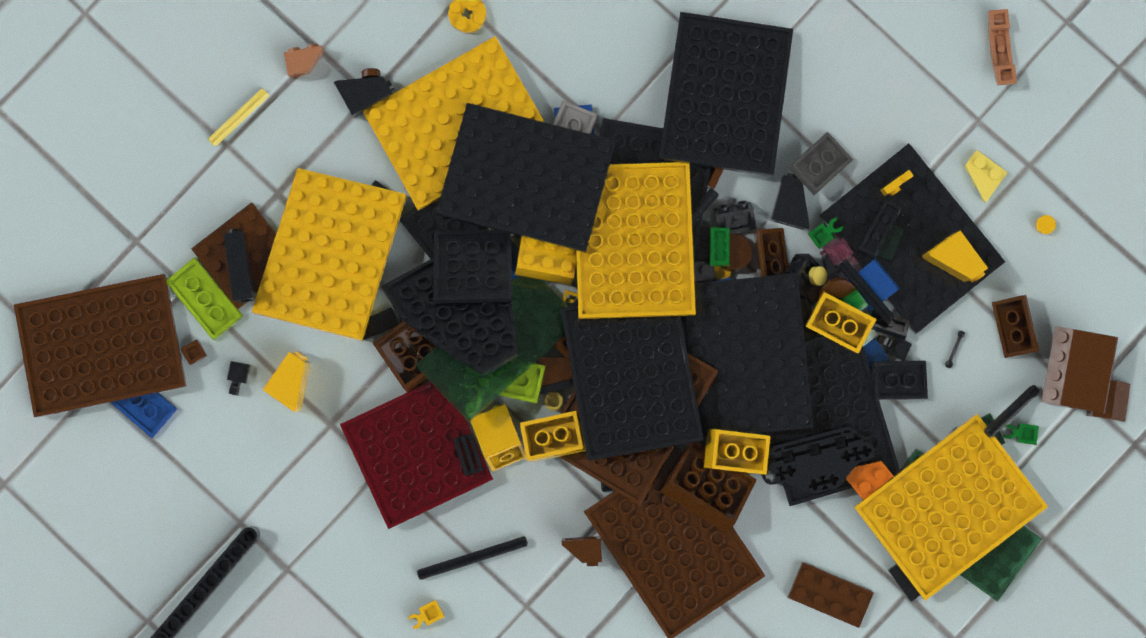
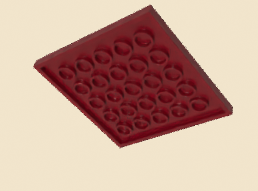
[340,375,494,529]

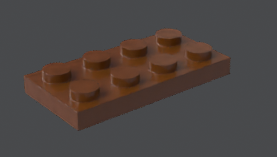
[787,562,874,628]

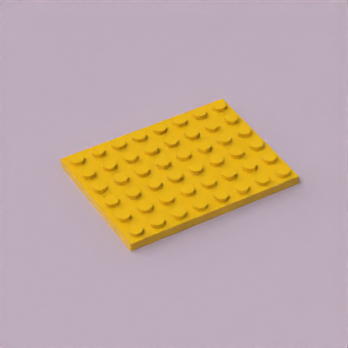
[363,36,544,211]
[576,162,696,319]
[252,168,407,341]
[854,414,1048,601]

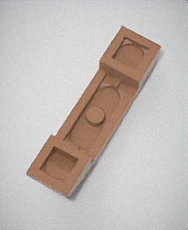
[988,9,1017,86]

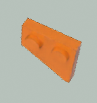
[846,461,894,500]

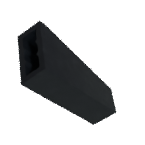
[223,228,257,303]

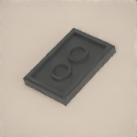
[788,132,853,195]

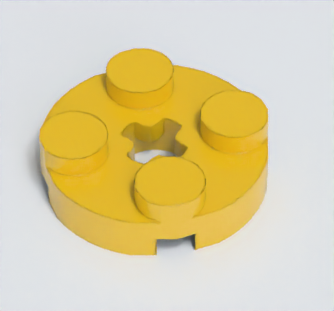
[448,0,487,34]

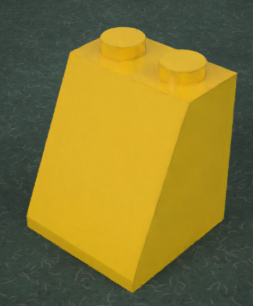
[922,231,988,282]
[263,351,310,412]
[470,404,526,472]

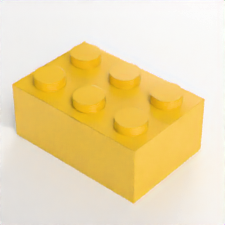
[514,236,577,285]
[805,291,877,353]
[520,411,586,462]
[704,429,770,475]

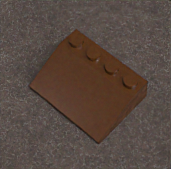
[373,321,455,392]
[1041,326,1119,414]
[660,442,757,533]

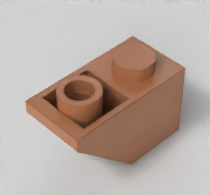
[284,44,325,78]

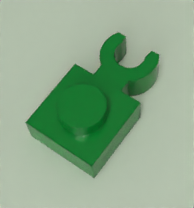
[808,217,844,249]
[1003,423,1039,445]

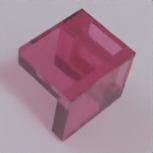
[820,238,854,265]

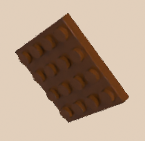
[191,202,276,310]

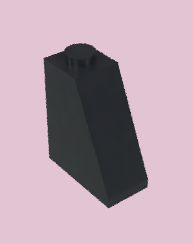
[334,77,395,118]
[770,173,810,231]

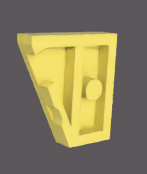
[964,150,1008,203]

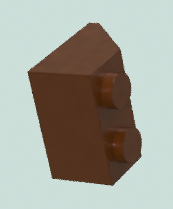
[1086,380,1131,422]
[562,536,602,566]

